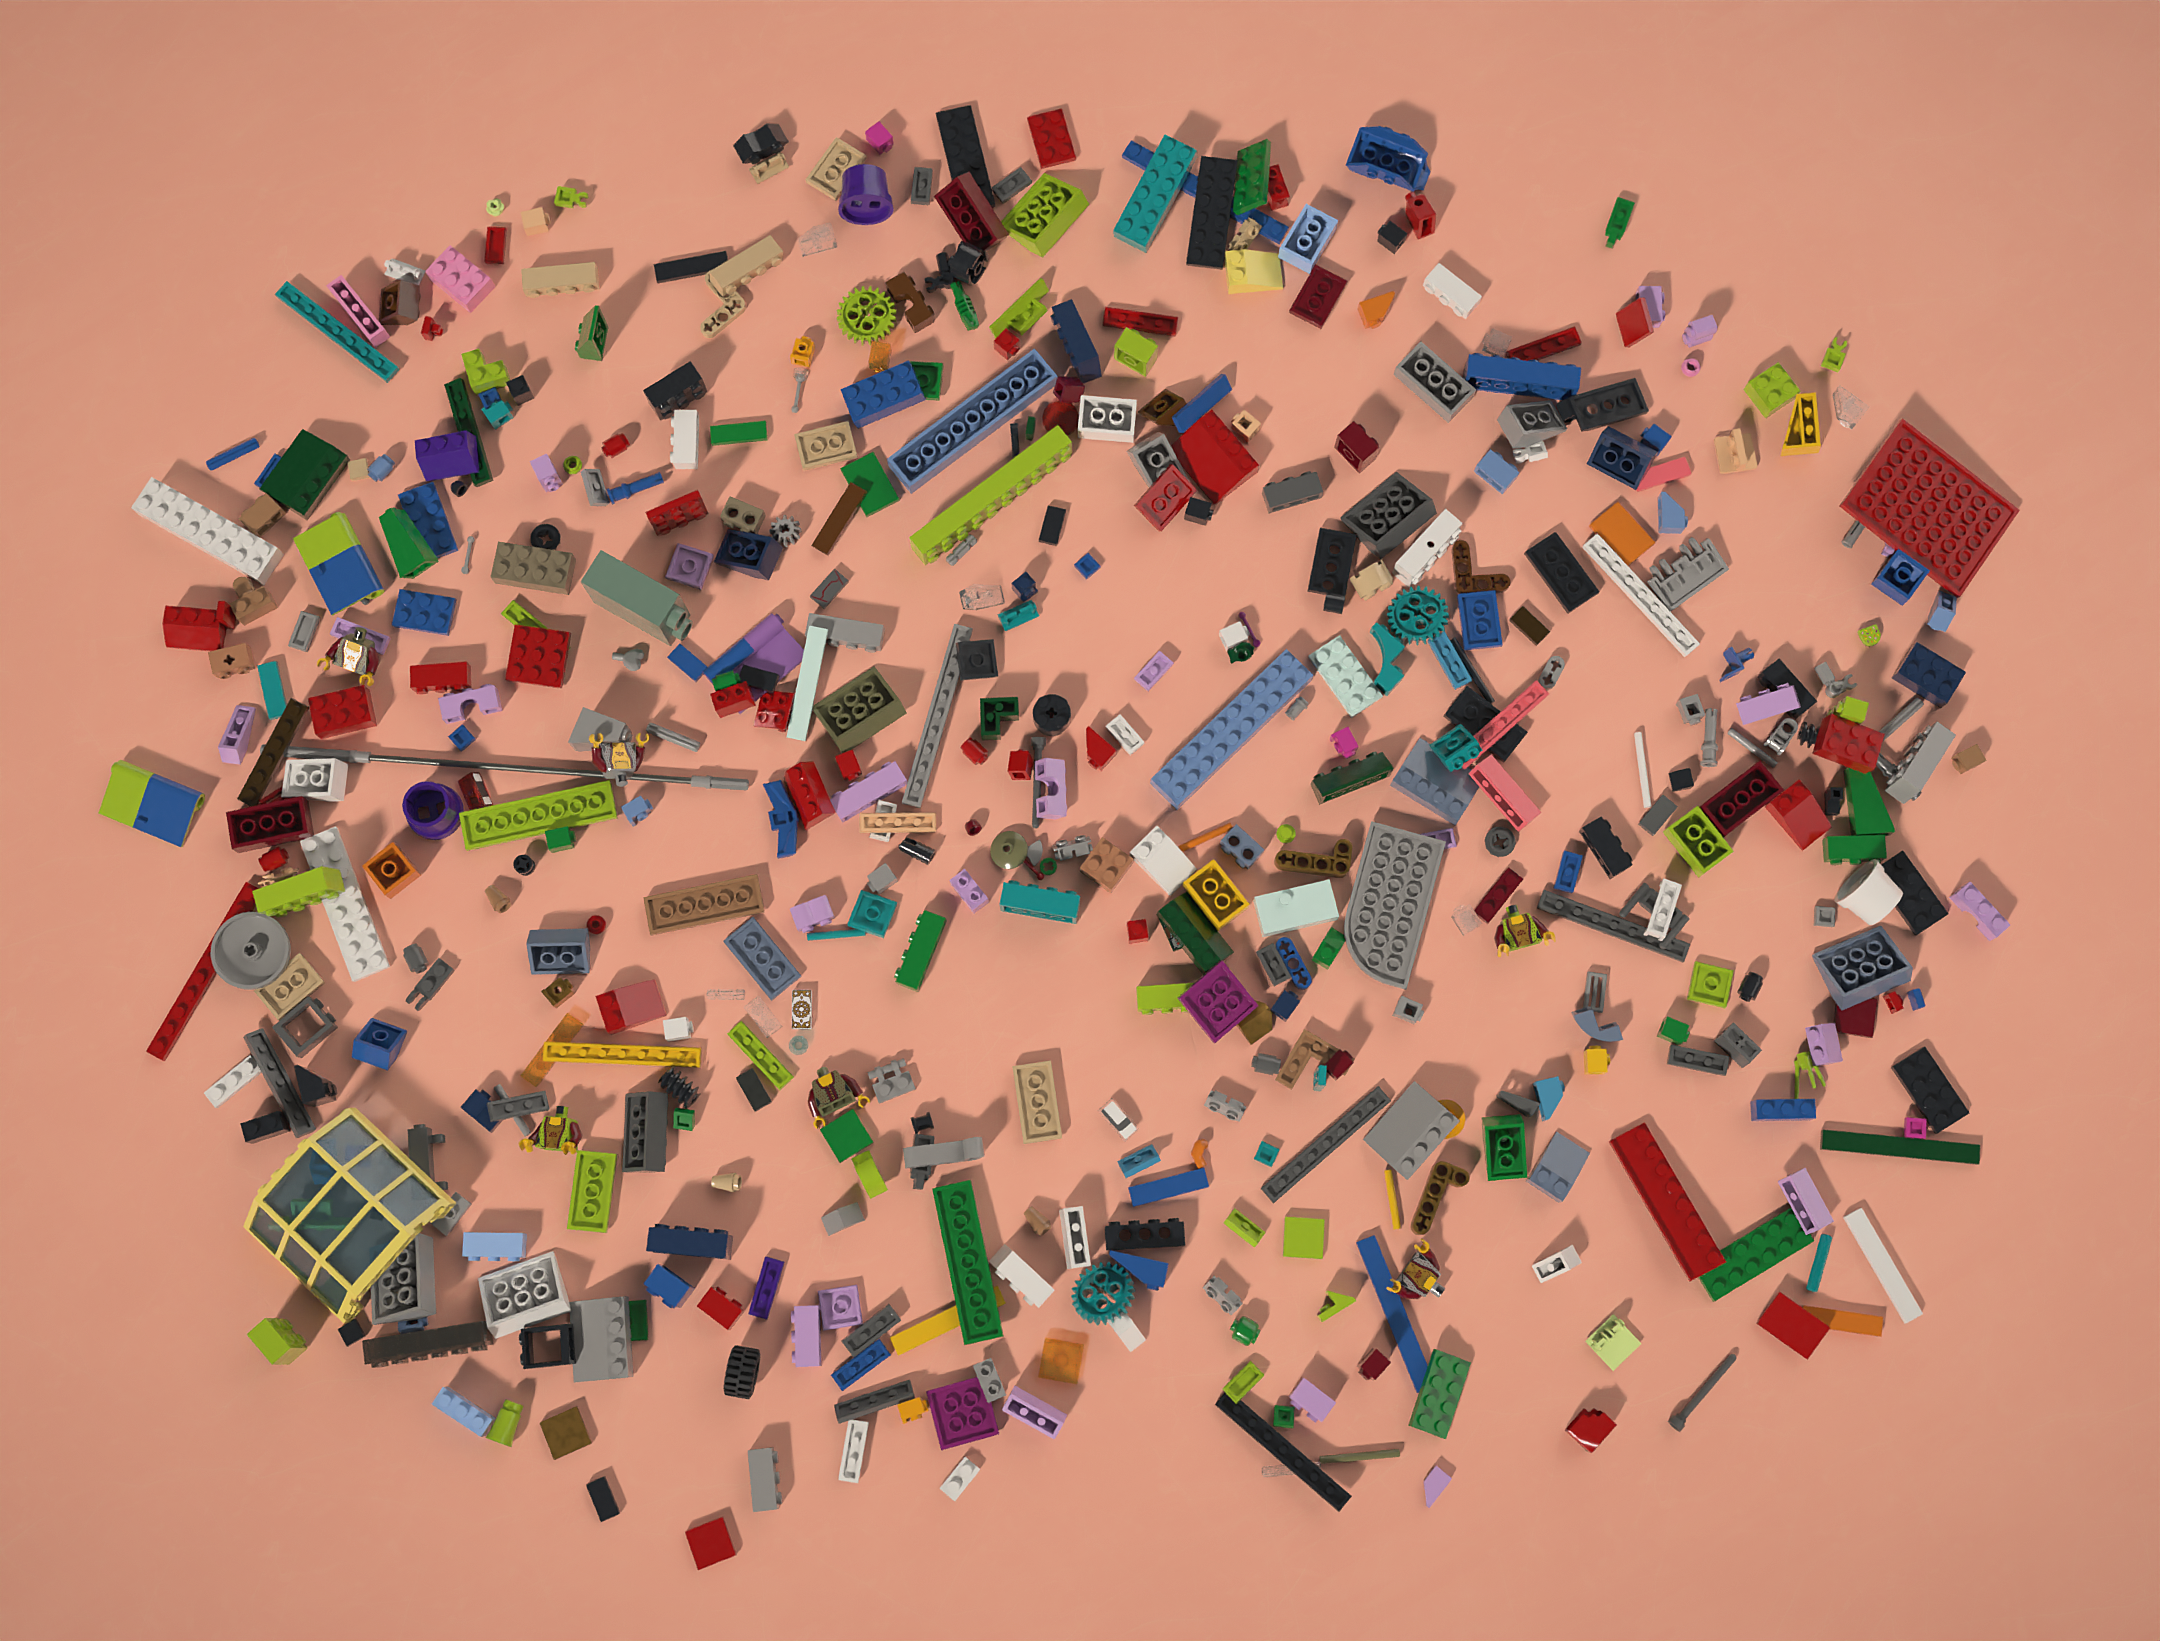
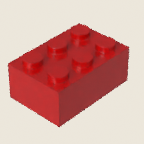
[308,685,377,739]
[1812,714,1885,774]

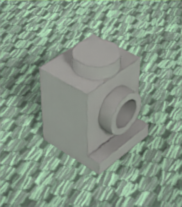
[1676,694,1705,726]
[1392,996,1424,1024]

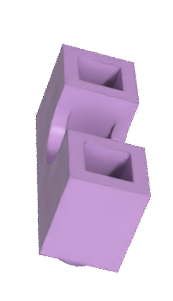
[438,684,503,724]
[1035,758,1067,820]
[1949,881,2010,941]

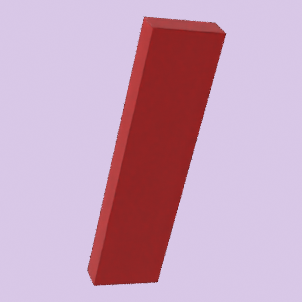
[1103,307,1178,337]
[1506,326,1582,361]

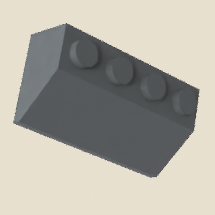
[622,1091,668,1173]

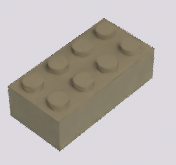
[491,541,576,595]

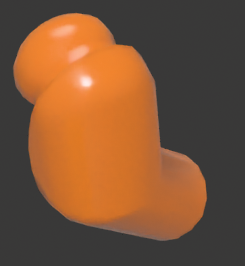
[1191,1139,1208,1169]

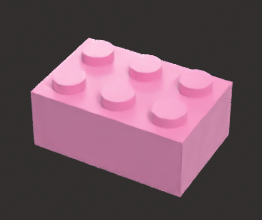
[425,245,495,313]

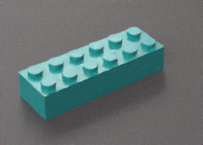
[1113,134,1198,253]

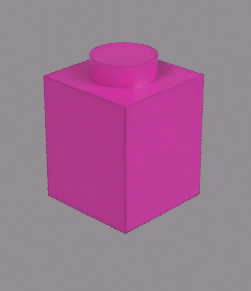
[865,121,894,155]

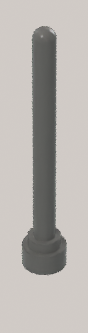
[1031,737,1046,829]
[1668,1354,1737,1432]

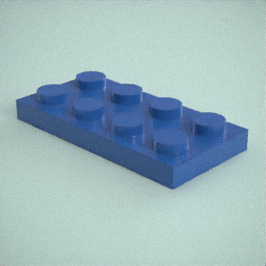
[398,482,459,558]

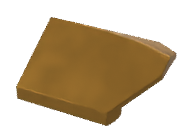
[1236,1000,1272,1045]

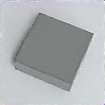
[1813,906,1835,928]

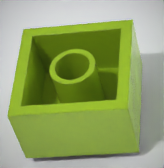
[1114,327,1158,377]
[1743,362,1801,419]

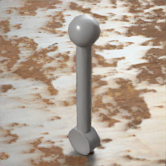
[461,536,475,574]

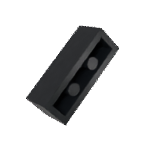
[1758,658,1817,720]
[1579,816,1633,880]

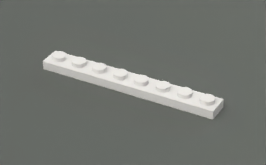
[1582,534,1700,658]

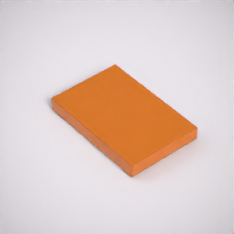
[1589,502,1655,566]

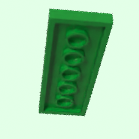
[1698,1207,1814,1302]

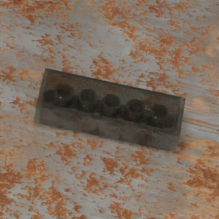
[362,1321,493,1368]

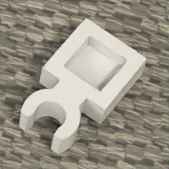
[1513,441,1548,464]

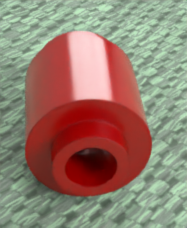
[601,433,630,458]
[960,737,988,765]
[258,846,290,872]

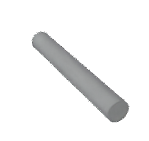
[1727,728,1778,768]
[494,1084,531,1137]

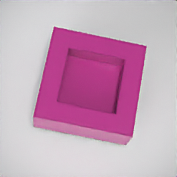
[1904,1117,1926,1139]

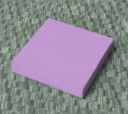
[665,543,714,590]
[818,1284,863,1331]

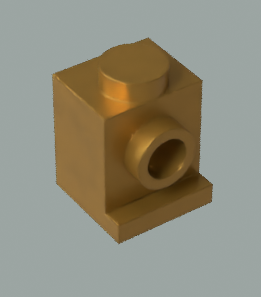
[541,977,575,1008]

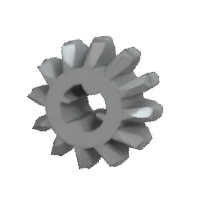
[769,514,802,547]

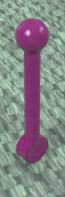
[1238,612,1260,647]

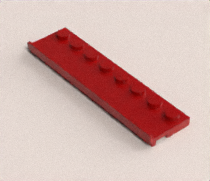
[1609,1122,1726,1282]

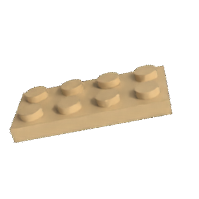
[1012,1060,1062,1144]

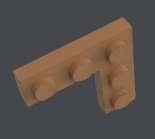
[1275,1029,1355,1090]

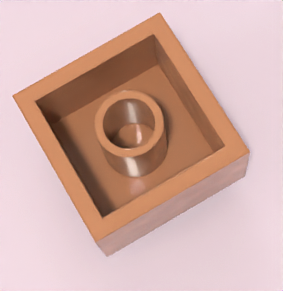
[1080,837,1134,893]

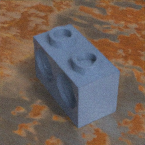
[1220,824,1265,869]

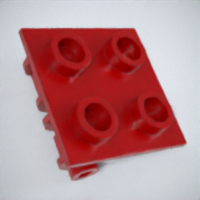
[754,691,794,732]

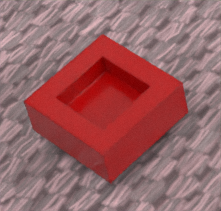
[1883,991,1904,1014]

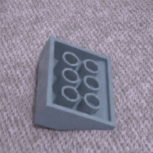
[1390,738,1479,825]
[1812,926,1913,1010]

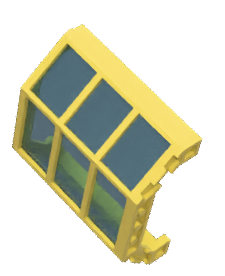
[243,1108,456,1324]

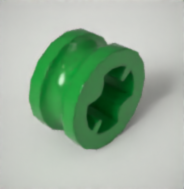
[1040,858,1057,875]

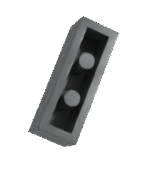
[1262,471,1323,513]

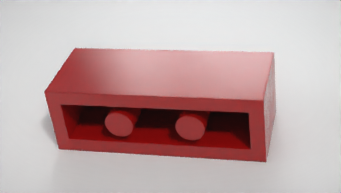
[410,661,472,694]

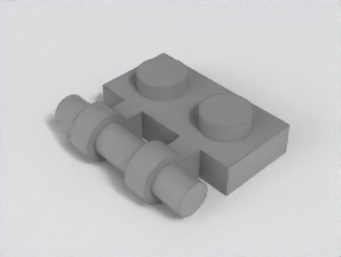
[867,1058,916,1104]

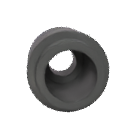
[403,943,429,974]
[1251,1053,1281,1075]

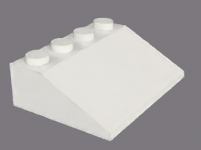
[478,1251,571,1339]

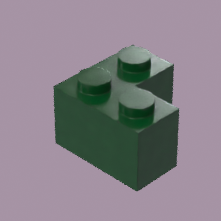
[980,697,1019,741]

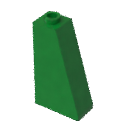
[379,508,439,579]
[1843,768,1895,836]

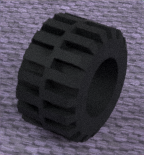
[724,1345,760,1399]

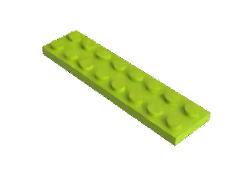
[459,780,618,851]

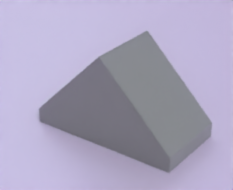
[821,1202,865,1236]

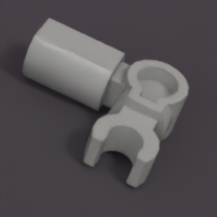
[1814,662,1858,698]

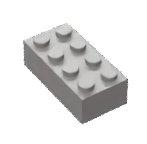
[1393,341,1476,423]
[1885,721,1956,804]

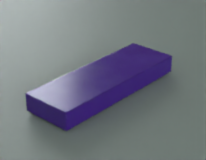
[748,1256,785,1320]

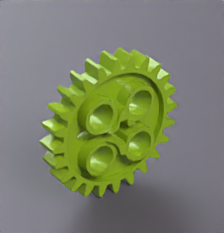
[836,286,897,345]

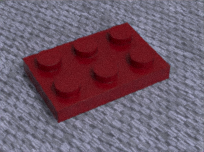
[1289,264,1348,329]

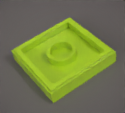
[1687,961,1734,1009]
[1283,1217,1325,1259]

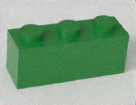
[1822,835,1887,865]

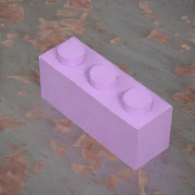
[1736,683,1801,725]
[1777,1168,1834,1235]
[791,1305,821,1367]
[1002,1385,1067,1440]

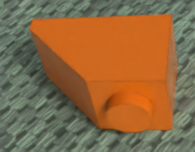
[1358,291,1395,329]

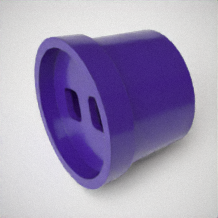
[838,164,894,225]
[402,781,464,840]

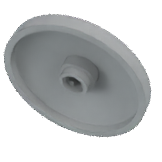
[211,912,291,990]

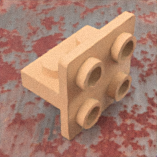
[1714,428,1758,474]

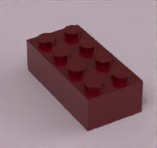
[1699,760,1784,838]
[226,796,314,853]

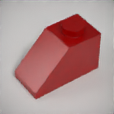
[1086,726,1117,771]

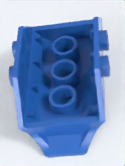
[1345,126,1431,192]

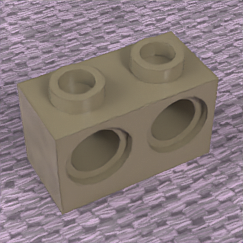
[720,496,766,534]

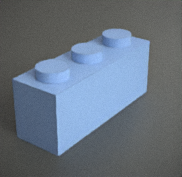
[462,1232,527,1262]
[432,1387,496,1437]

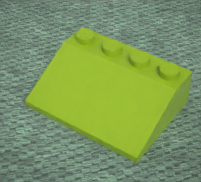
[1001,173,1089,257]

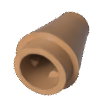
[485,885,511,913]
[1024,1206,1052,1236]

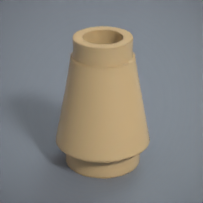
[711,1173,742,1192]

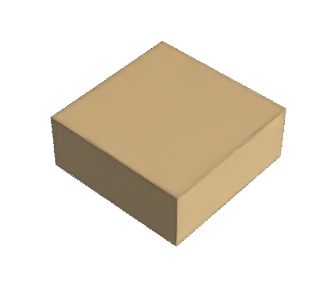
[347,458,370,481]

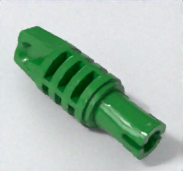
[950,281,979,331]

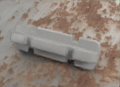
[946,534,977,566]

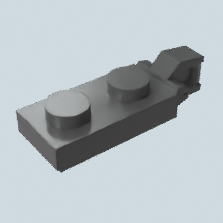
[910,1134,934,1190]

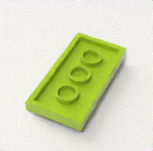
[567,1150,617,1233]

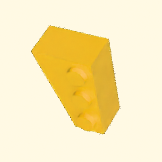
[1781,392,1821,456]

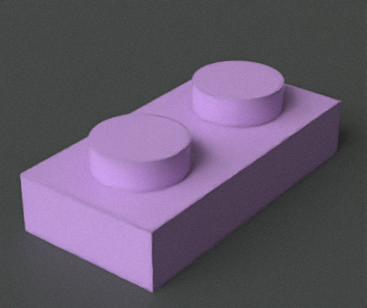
[1134,650,1174,692]

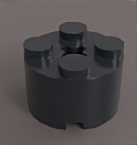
[948,241,989,286]
[1033,694,1071,736]

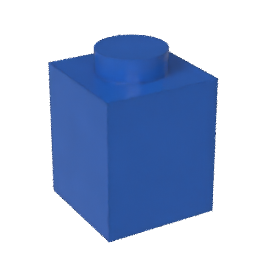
[1640,424,1672,456]

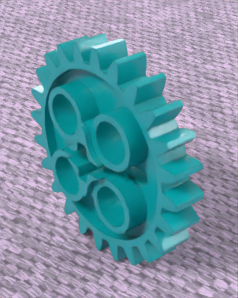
[1387,586,1449,645]
[1071,1262,1136,1325]

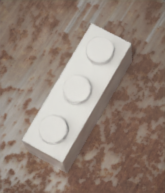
[1423,263,1482,319]
[670,410,699,469]
[1059,1206,1091,1269]

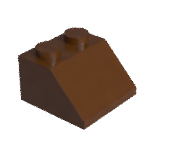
[379,279,421,325]

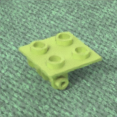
[1585,1314,1641,1371]

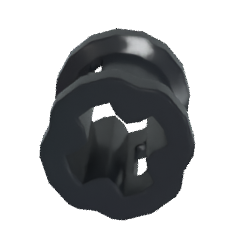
[911,1112,934,1134]

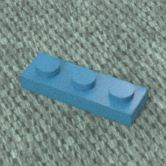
[1427,631,1472,690]

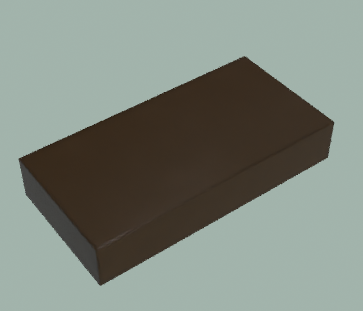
[1509,606,1550,646]

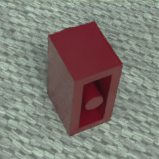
[1357,1348,1391,1380]

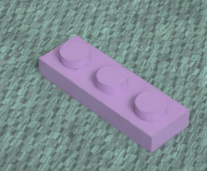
[330,617,391,655]

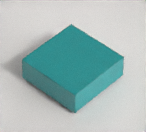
[1254,1141,1280,1167]

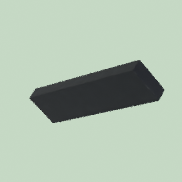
[654,251,728,284]

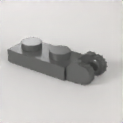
[405,958,455,1011]

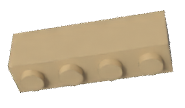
[710,235,783,297]
[521,262,600,298]

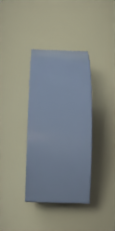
[1571,1006,1623,1042]

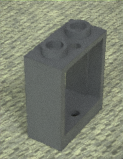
[272,996,338,1058]

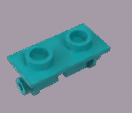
[998,599,1039,632]

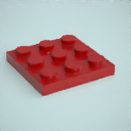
[645,490,709,536]
[505,624,571,689]

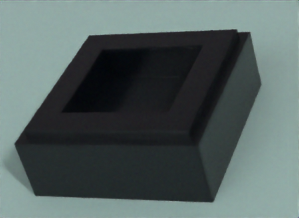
[338,1319,366,1347]

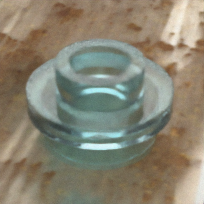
[789,1035,808,1055]

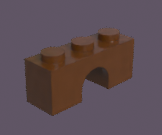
[885,272,935,333]

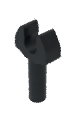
[1010,423,1020,458]

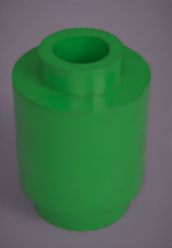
[712,670,741,691]

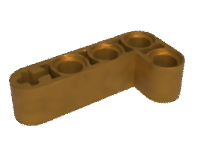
[1274,839,1352,878]
[1410,1161,1470,1236]

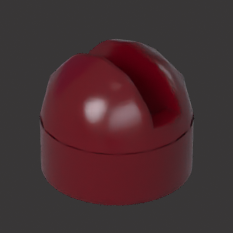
[965,819,982,836]

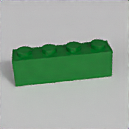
[894,910,947,992]

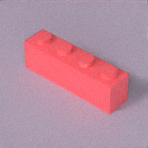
[1468,755,1542,832]

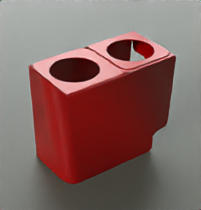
[1565,1408,1617,1453]

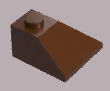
[1138,389,1187,426]

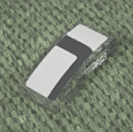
[1097,1098,1139,1142]

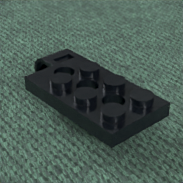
[1307,527,1357,614]

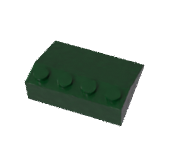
[259,429,350,521]

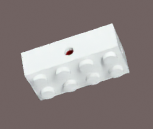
[1392,508,1463,588]

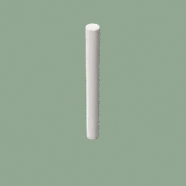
[1634,732,1651,808]

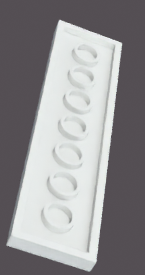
[300,826,390,982]

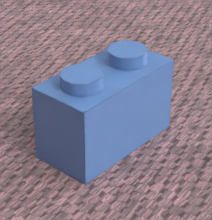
[1474,449,1520,495]

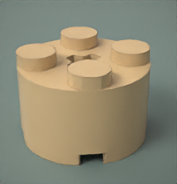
[1350,560,1394,601]

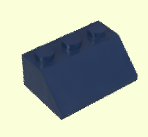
[1587,426,1658,490]

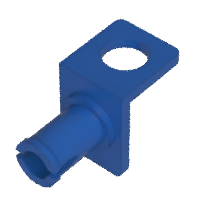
[1719,647,1754,683]

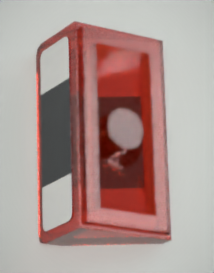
[458,772,493,810]

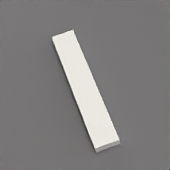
[1843,1208,1923,1324]

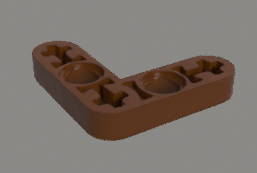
[1451,540,1511,594]

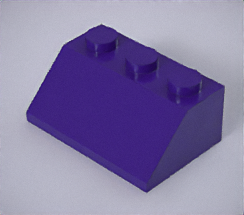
[414,431,479,482]

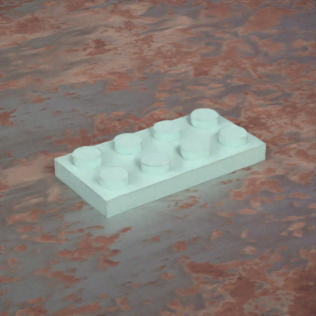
[1308,635,1383,718]

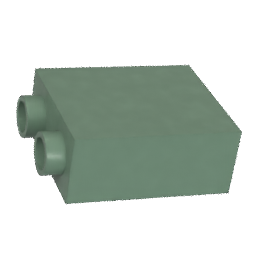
[580,550,693,646]

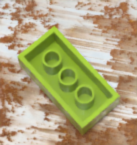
[252,866,346,918]

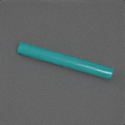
[807,929,866,941]

